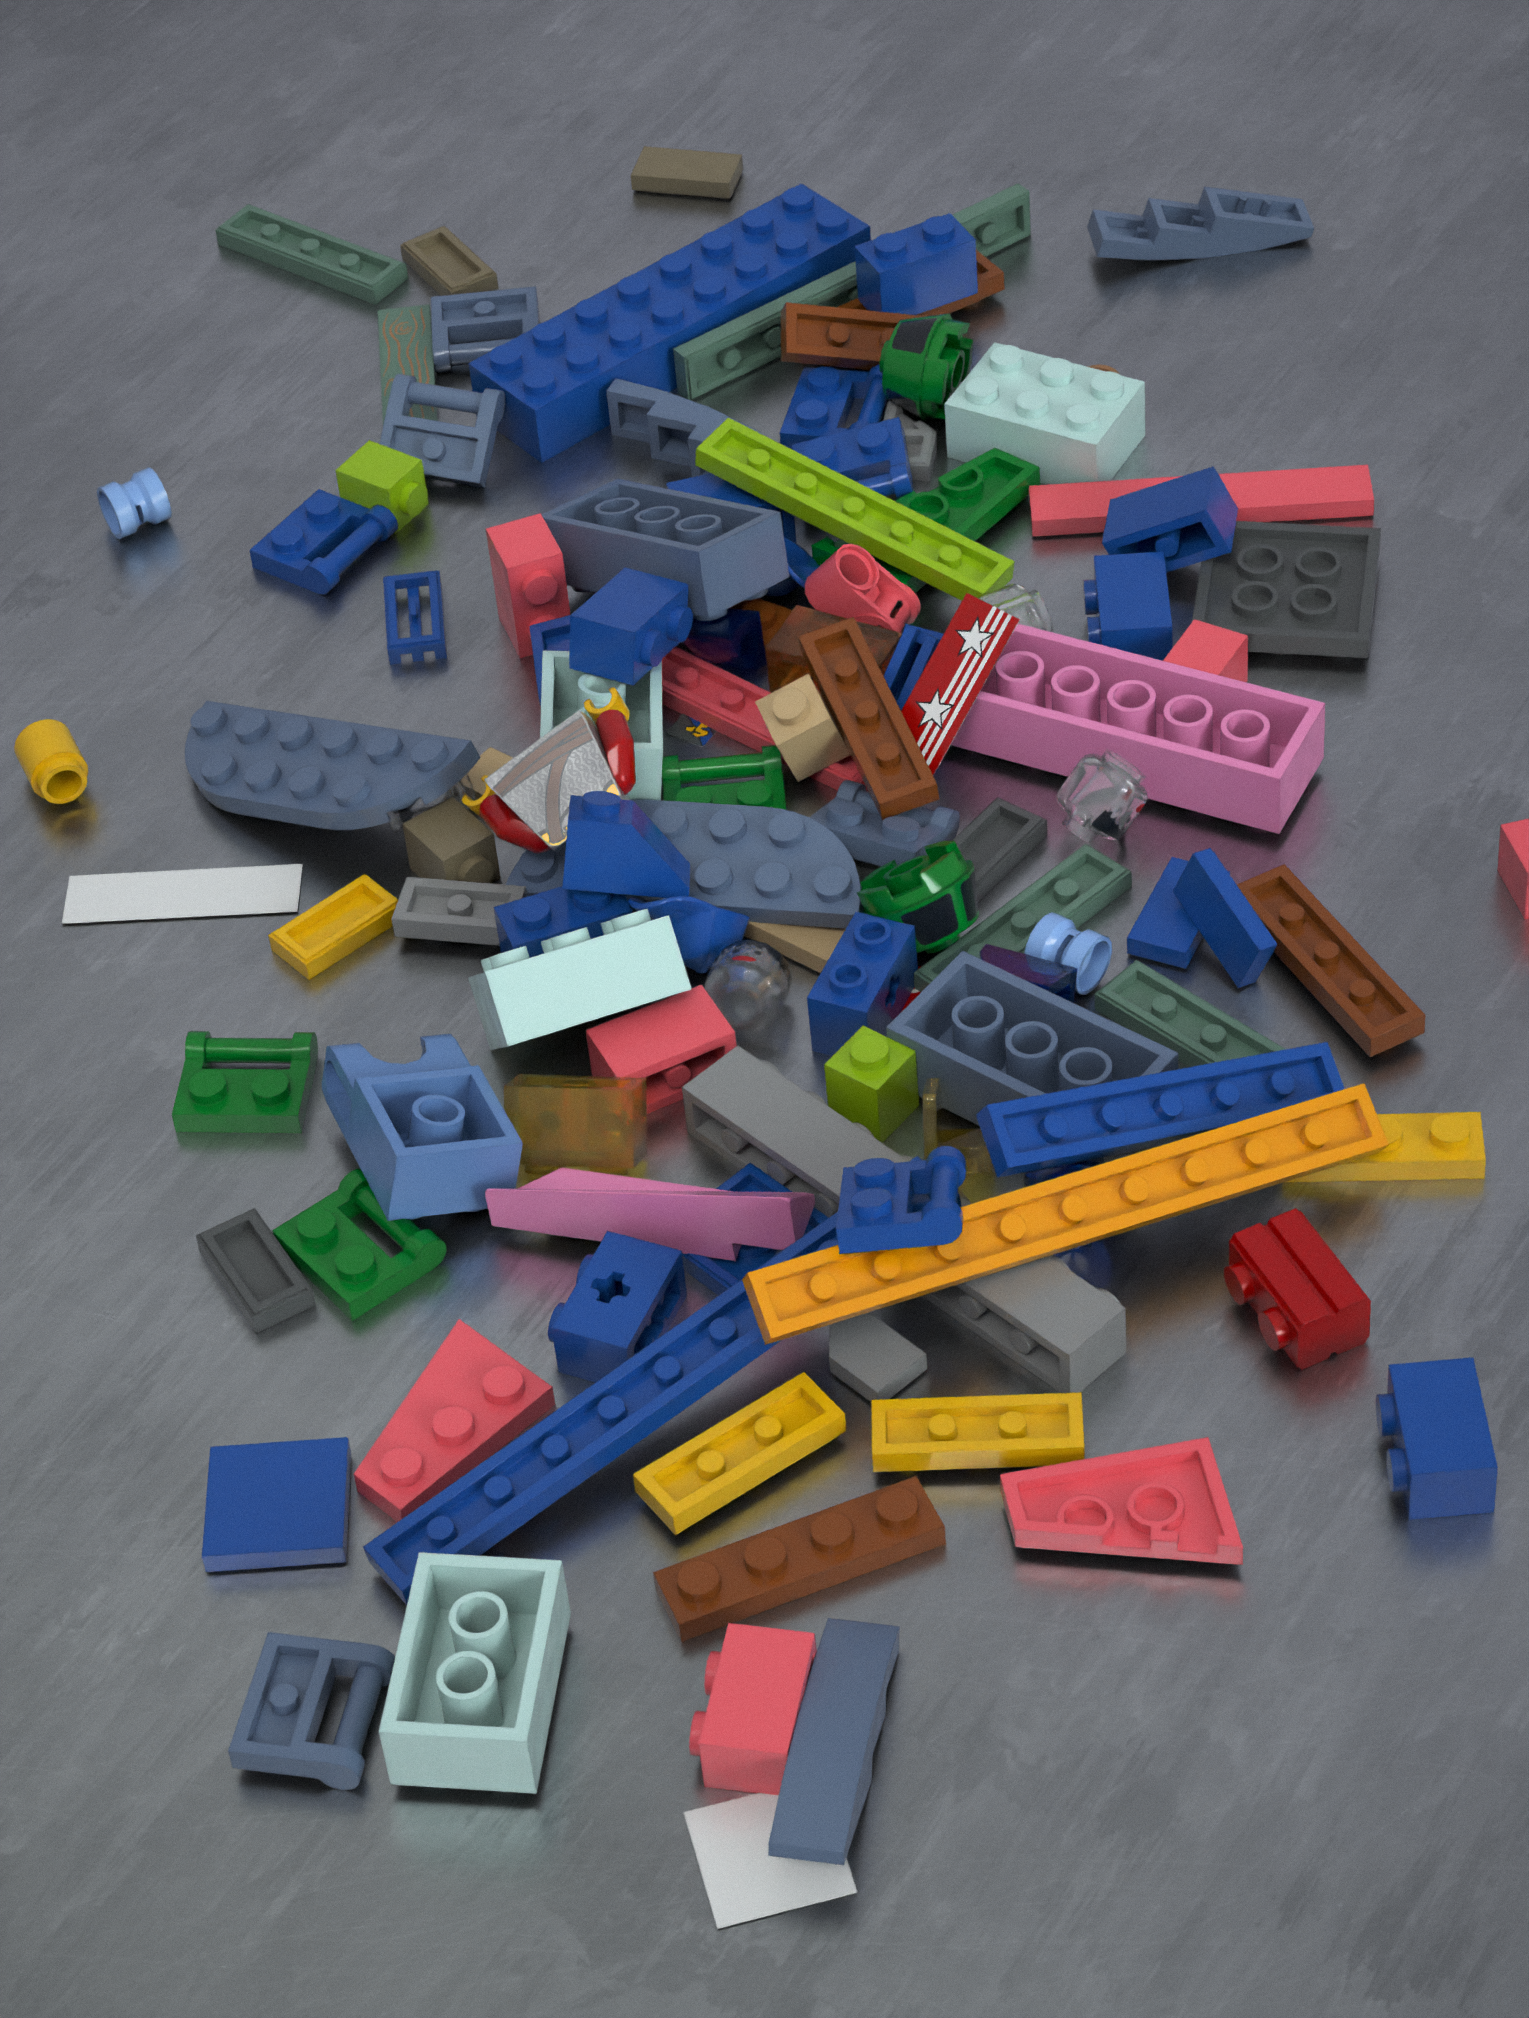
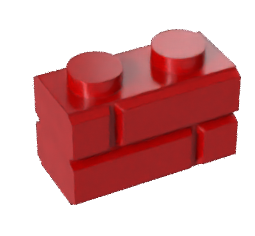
[1224,1208,1371,1370]

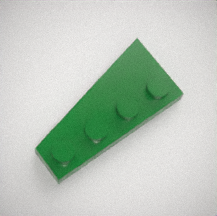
[811,448,1040,604]

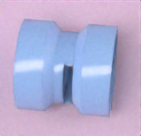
[97,467,172,539]
[1024,912,1112,995]

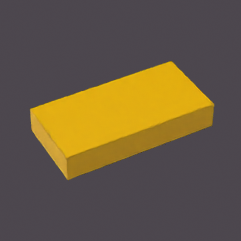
[268,874,398,980]

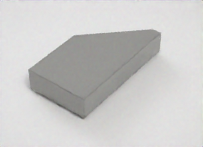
[884,401,937,482]
[829,1312,927,1402]

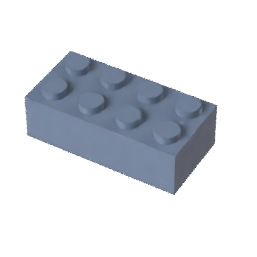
[541,479,789,621]
[886,951,1178,1172]

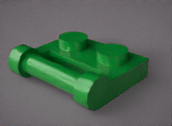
[662,745,786,810]
[172,1031,318,1134]
[272,1168,447,1321]

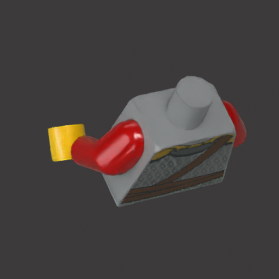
[461,687,636,856]

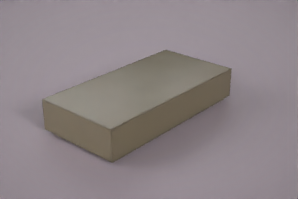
[631,146,743,199]
[400,226,499,296]

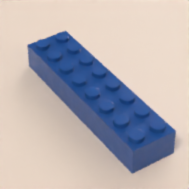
[468,183,871,463]

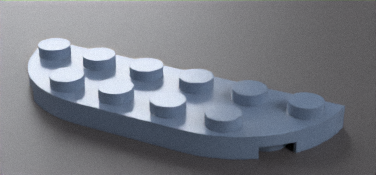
[185,701,481,830]
[506,799,864,929]

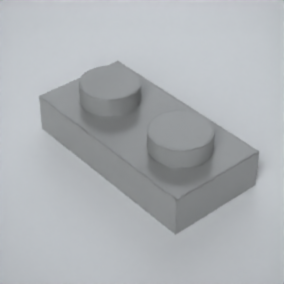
[391,877,527,946]

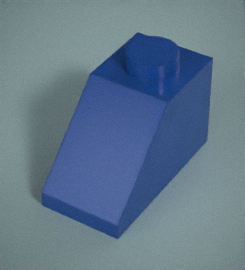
[562,791,690,898]

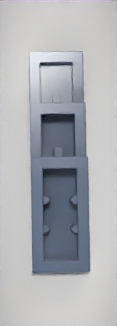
[1087,186,1315,261]
[606,378,767,477]
[768,1618,900,1865]

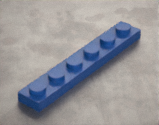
[976,1042,1345,1178]

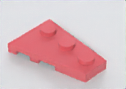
[354,1319,555,1522]
[1000,1437,1243,1565]

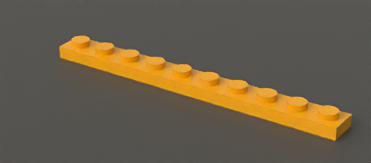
[742,1083,1389,1345]

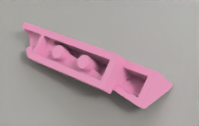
[485,1168,815,1261]

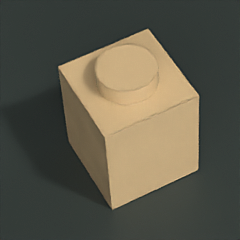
[755,674,851,782]

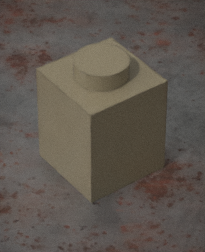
[402,796,501,883]

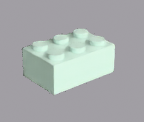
[944,342,1145,485]
[540,650,663,800]
[468,908,692,1050]
[379,1552,571,1794]

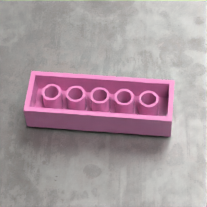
[951,624,1325,834]

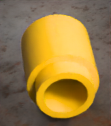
[14,719,88,804]

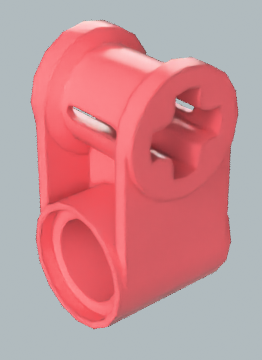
[804,544,921,657]

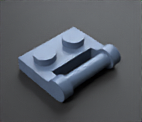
[431,286,540,373]
[379,374,506,488]
[809,780,960,867]
[228,1632,395,1790]

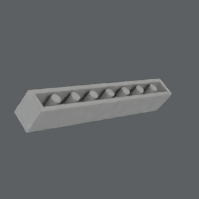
[682,1045,1126,1393]

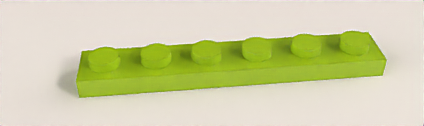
[695,418,1015,604]

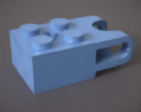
[321,1034,523,1221]

